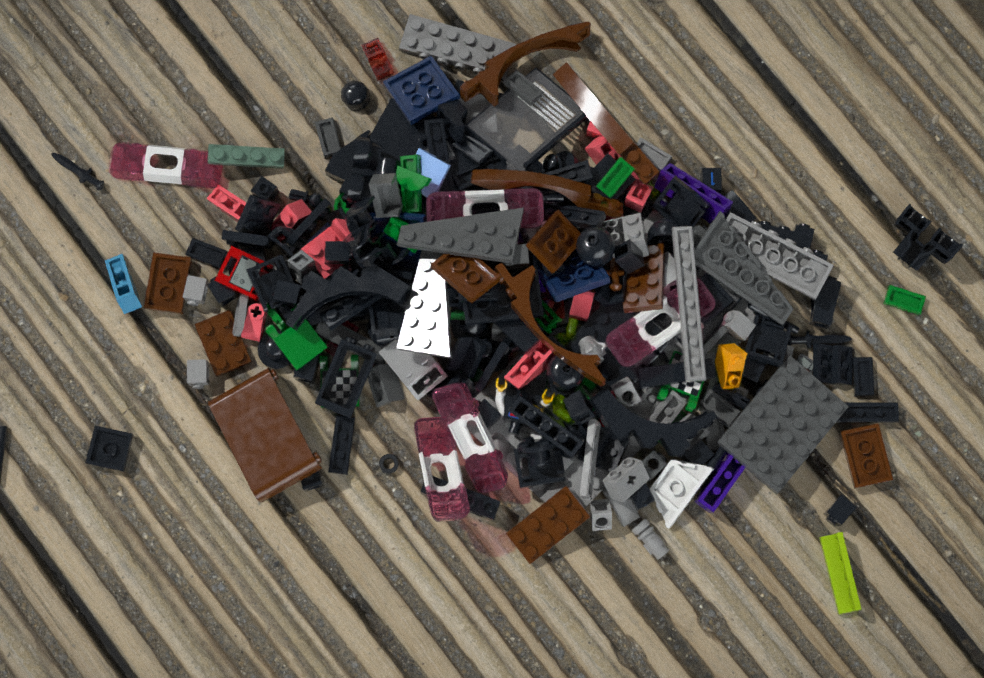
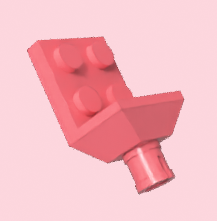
[300,218,354,279]

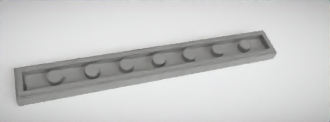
[672,226,706,382]

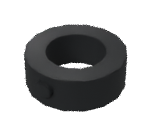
[379,454,399,474]

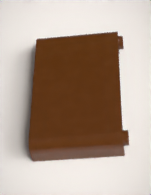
[208,367,322,503]

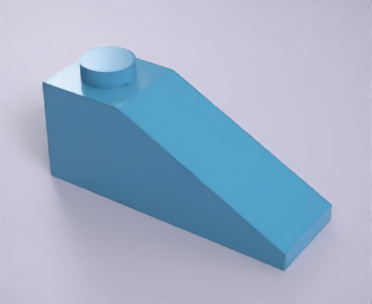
[105,254,142,314]

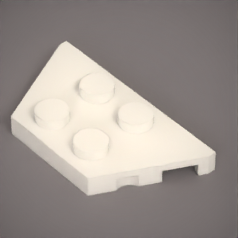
[649,459,714,529]

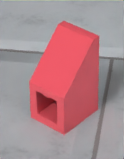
[270,199,312,242]
[569,290,595,322]

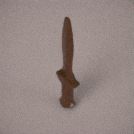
[606,258,625,291]

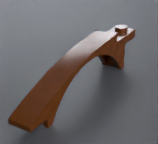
[460,22,591,107]
[553,62,660,185]
[471,169,623,218]
[495,262,606,387]

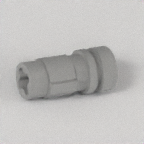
[631,518,669,560]

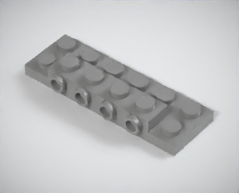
[399,14,516,80]
[726,212,834,300]

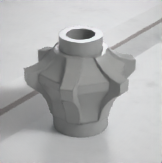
[579,336,607,363]

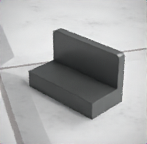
[368,364,405,408]

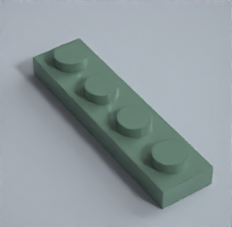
[208,144,284,169]

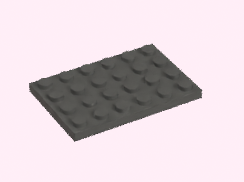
[717,356,849,494]

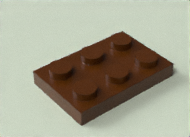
[525,210,581,274]
[144,252,192,314]
[431,253,500,303]
[194,310,252,377]
[840,423,893,489]

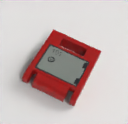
[215,246,273,301]

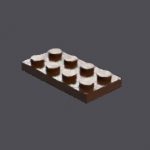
[623,243,665,313]
[506,485,591,564]

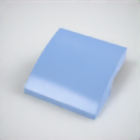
[416,148,451,200]

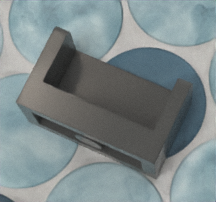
[369,173,403,218]

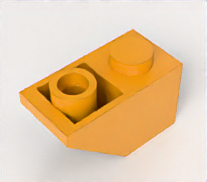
[715,343,747,389]

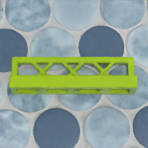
[819,532,862,614]

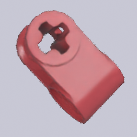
[241,303,267,342]

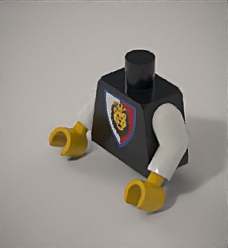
[495,378,555,436]

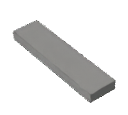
[580,418,601,500]

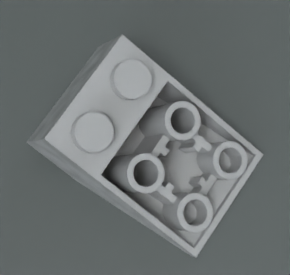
[585,213,649,258]
[379,340,447,400]

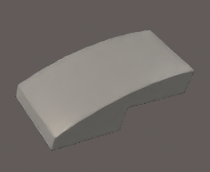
[602,489,640,527]

